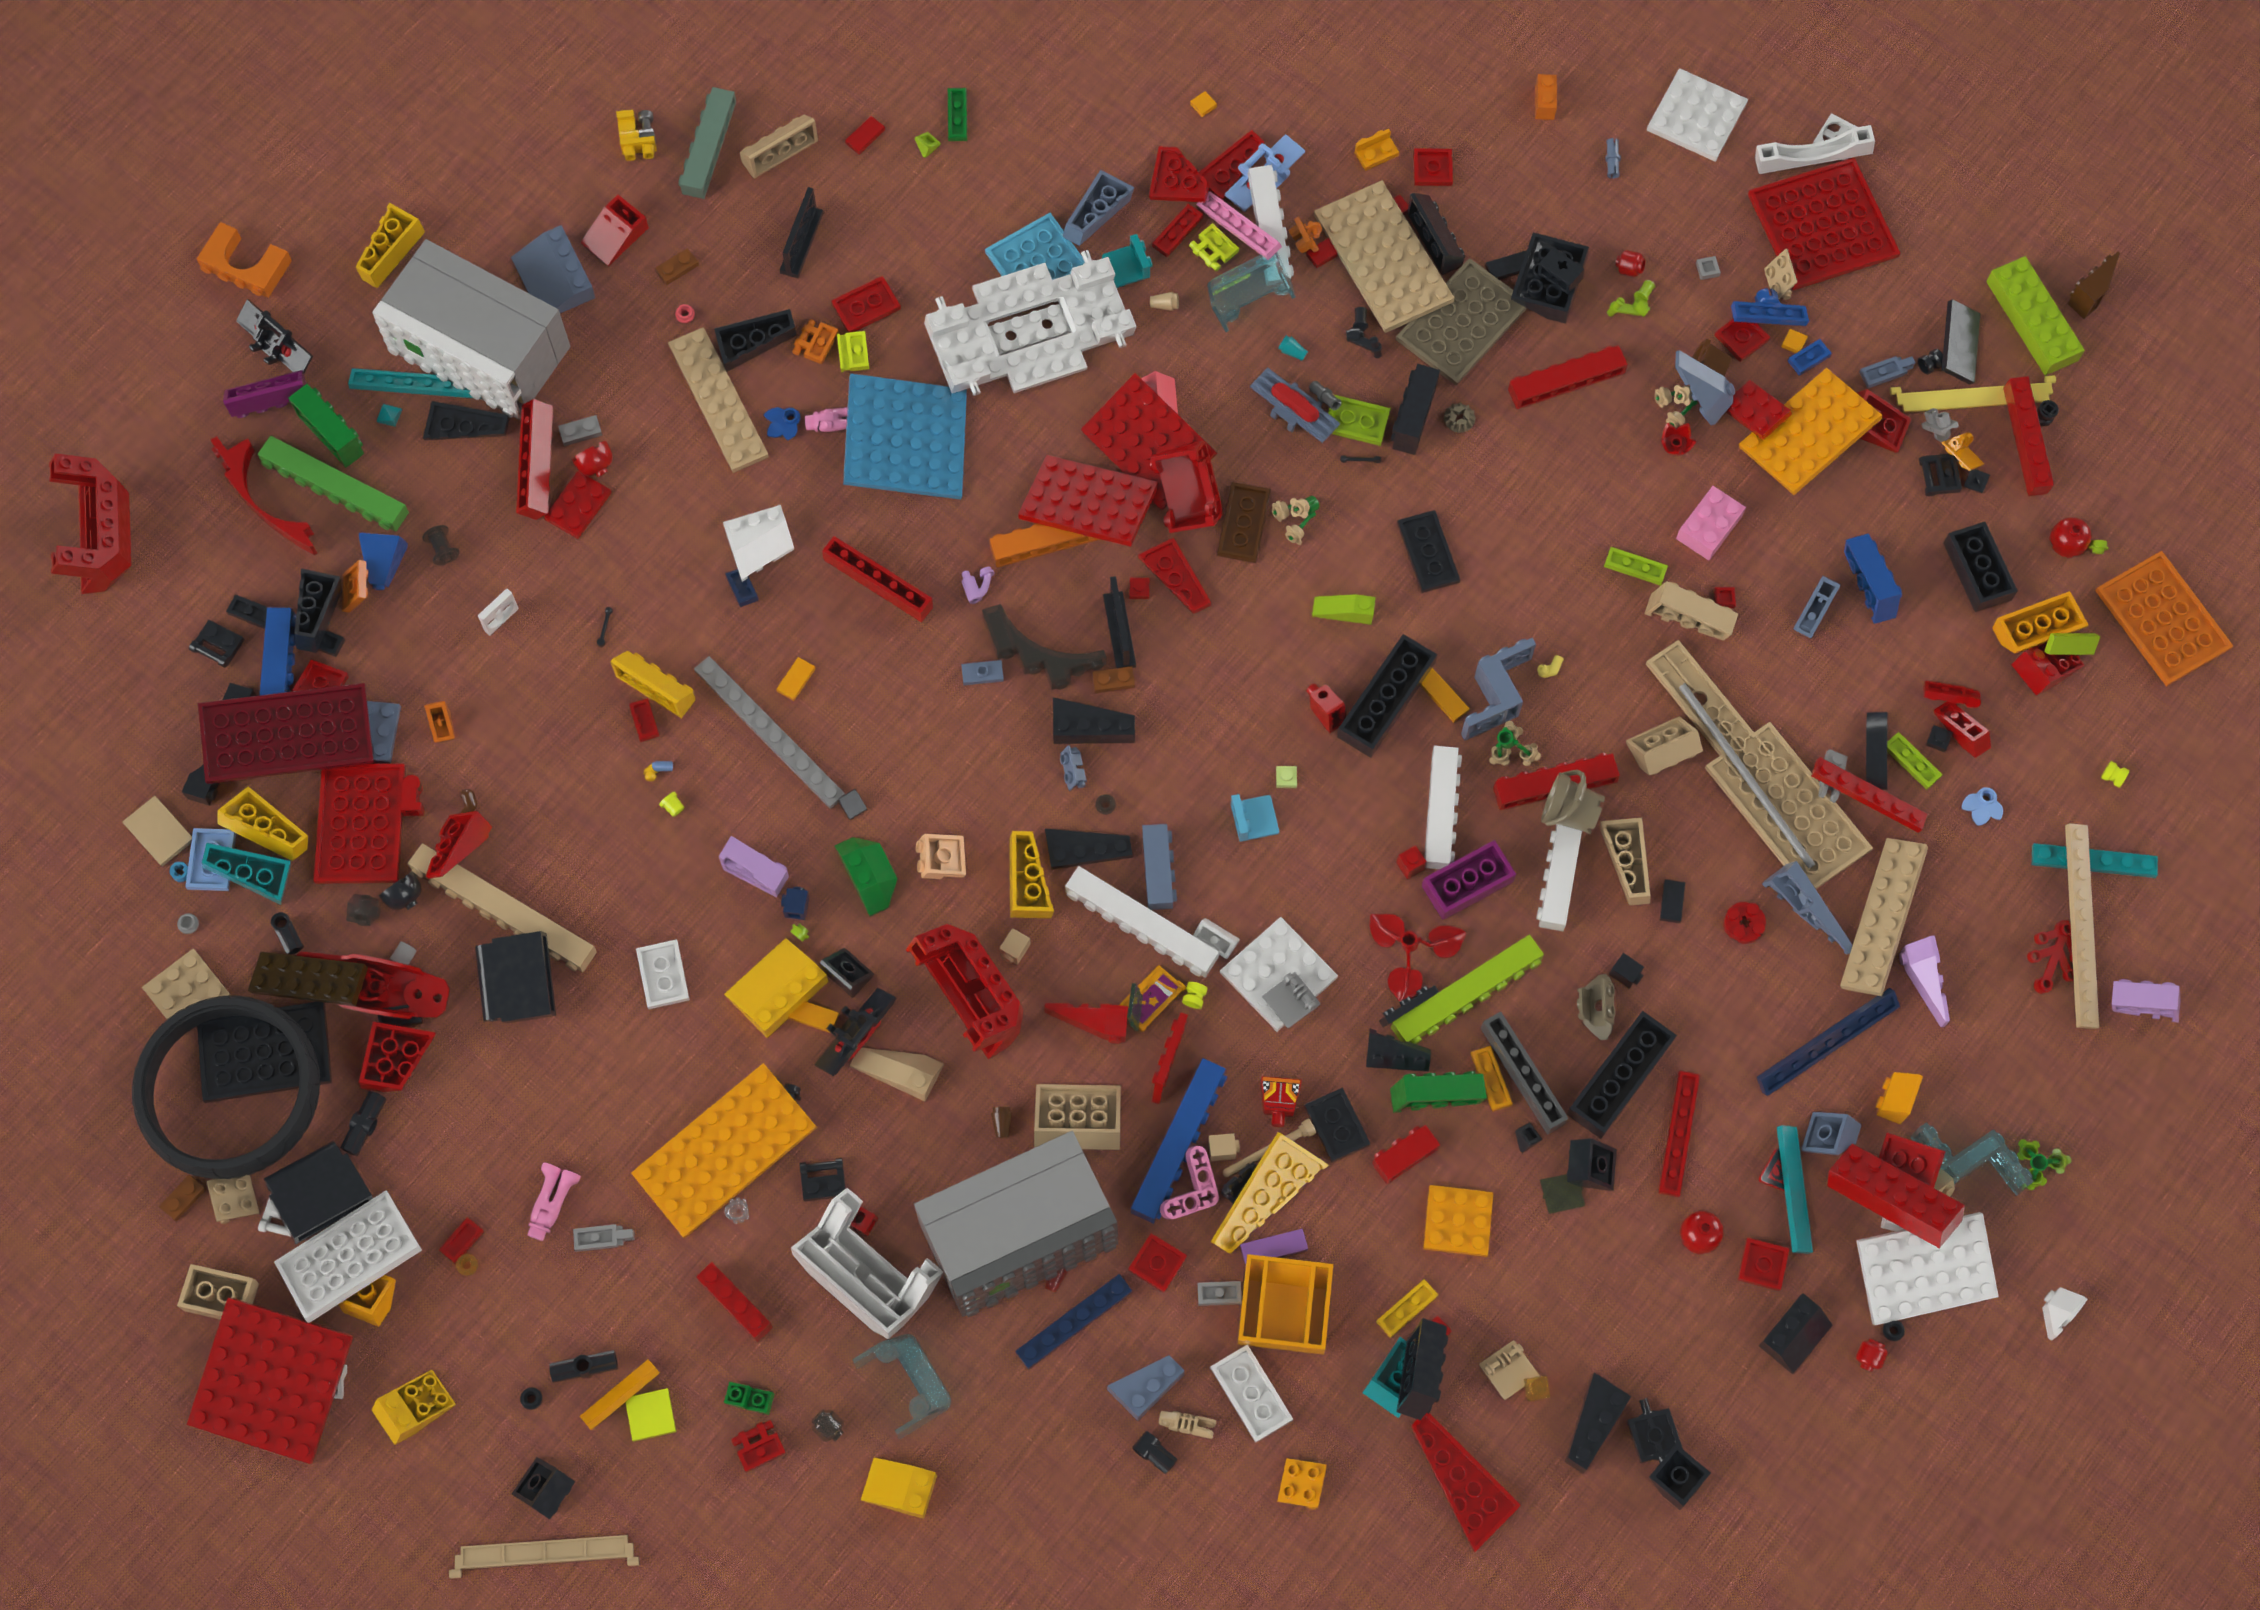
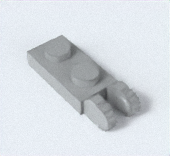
[1818,749,1848,803]

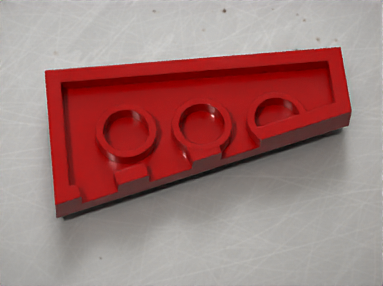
[1198,130,1265,201]
[1138,537,1212,614]
[1151,1012,1188,1104]

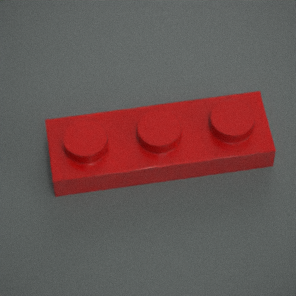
[1152,204,1203,257]

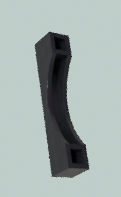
[182,683,257,806]

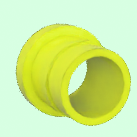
[659,791,685,817]

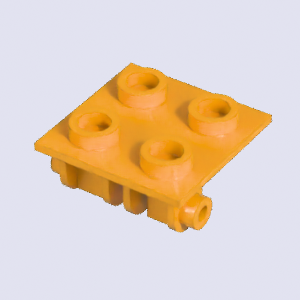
[1942,432,1984,471]
[1277,1458,1327,1510]

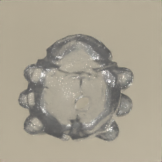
[724,1197,750,1224]

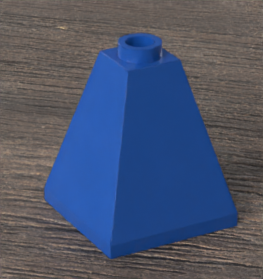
[359,533,408,590]

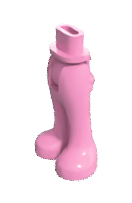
[805,407,848,432]
[527,1163,581,1241]

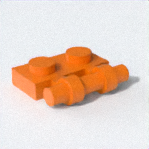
[792,319,839,364]

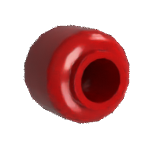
[1615,250,1646,277]
[1856,1338,1888,1372]

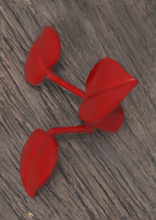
[1369,914,1466,1002]

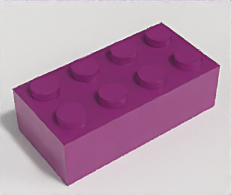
[1422,840,1516,920]

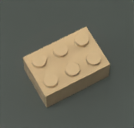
[177,1264,259,1319]

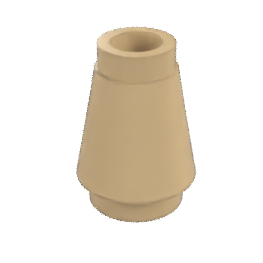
[1150,292,1179,311]

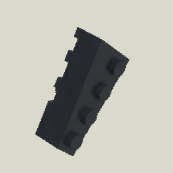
[1565,1372,1632,1474]

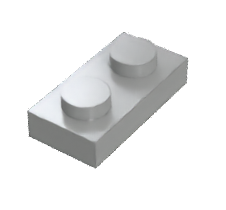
[558,415,602,446]
[1197,1281,1242,1306]

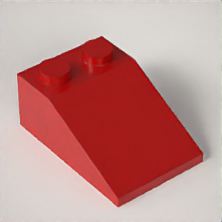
[1856,389,1911,453]

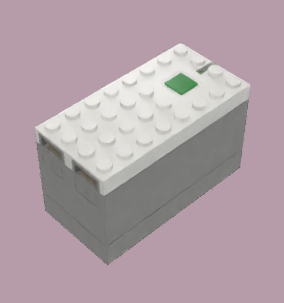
[372,239,571,419]

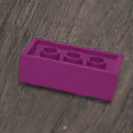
[223,370,307,418]

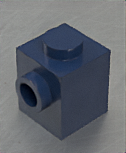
[781,887,809,920]

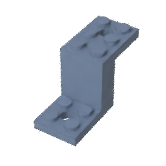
[1461,638,1536,741]

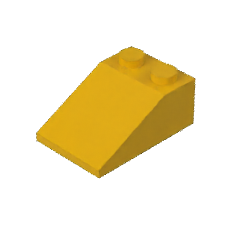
[861,1457,937,1519]

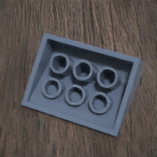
[511,225,596,313]

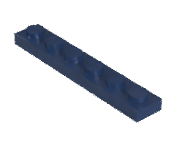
[1015,1274,1132,1370]

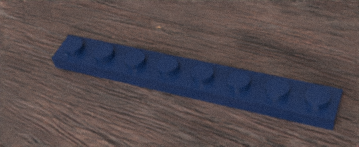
[1756,988,1900,1096]

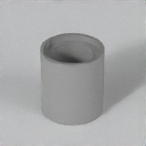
[389,942,417,965]

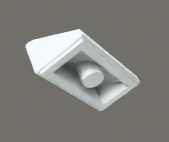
[1193,918,1240,959]

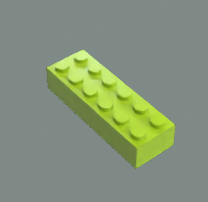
[1986,256,2085,376]

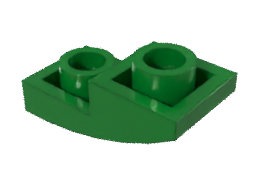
[724,1382,775,1415]

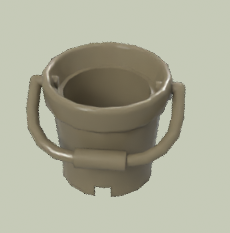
[1541,770,1605,834]

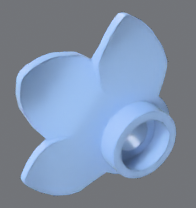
[1962,787,2003,826]

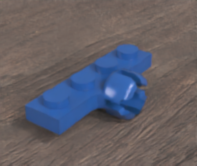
[1731,288,1809,326]

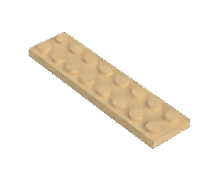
[668,327,769,473]
[1840,838,1928,996]

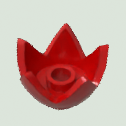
[1661,423,1696,456]

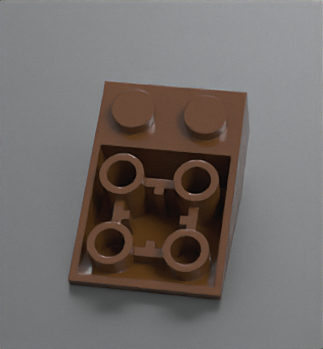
[2067,252,2120,319]

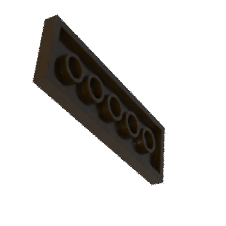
[248,952,368,1006]

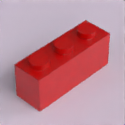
[1372,1124,1440,1185]

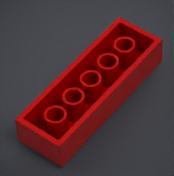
[1827,1144,1965,1249]

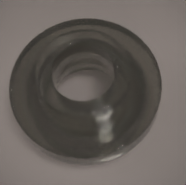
[1095,794,1116,815]

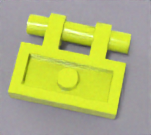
[1189,223,1239,271]

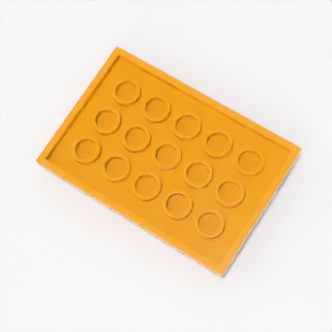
[1739,368,1882,495]

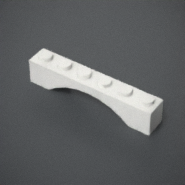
[1755,125,1875,174]

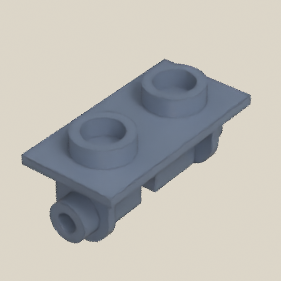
[1060,745,1087,791]

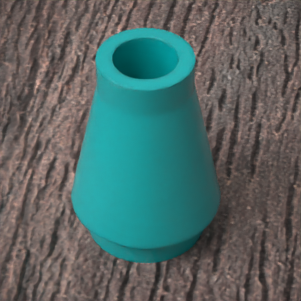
[1278,335,1308,361]

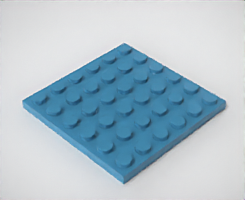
[843,374,967,500]

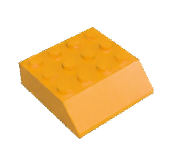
[1237,1254,1333,1355]

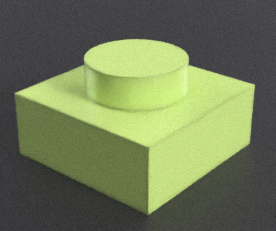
[1276,766,1297,788]

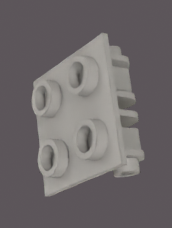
[1262,972,1321,1029]

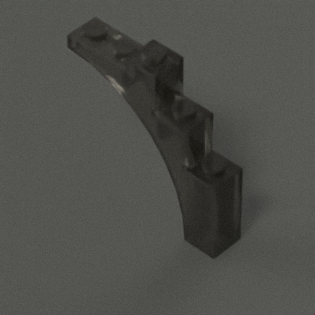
[982,604,1106,690]

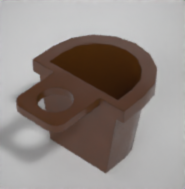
[1692,339,1732,377]

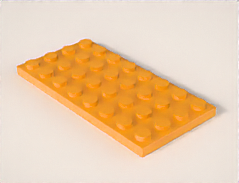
[631,1063,817,1239]

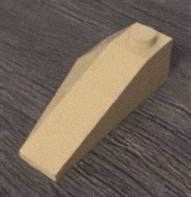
[850,1048,944,1101]

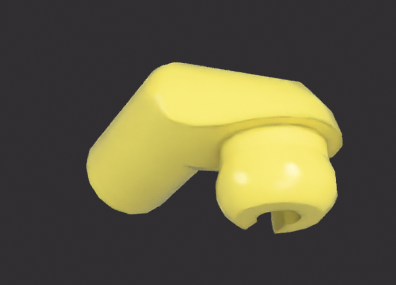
[1537,655,1564,678]

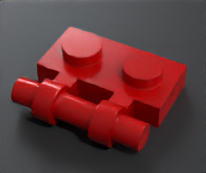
[731,1420,786,1473]

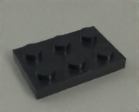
[1304,1087,1370,1163]

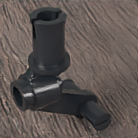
[1346,307,1382,359]

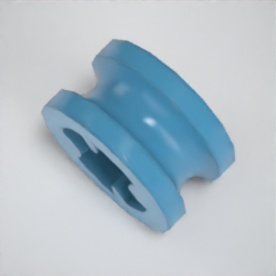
[169,862,188,882]

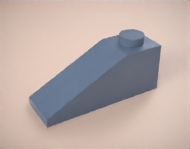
[1793,575,1841,638]

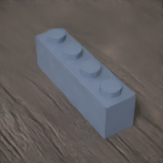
[1142,824,1177,910]

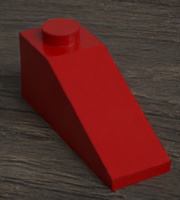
[1933,701,1991,758]

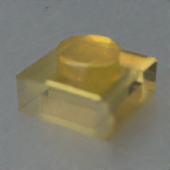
[1524,1375,1551,1401]

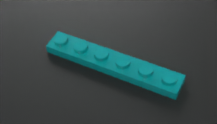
[2031,843,2158,878]

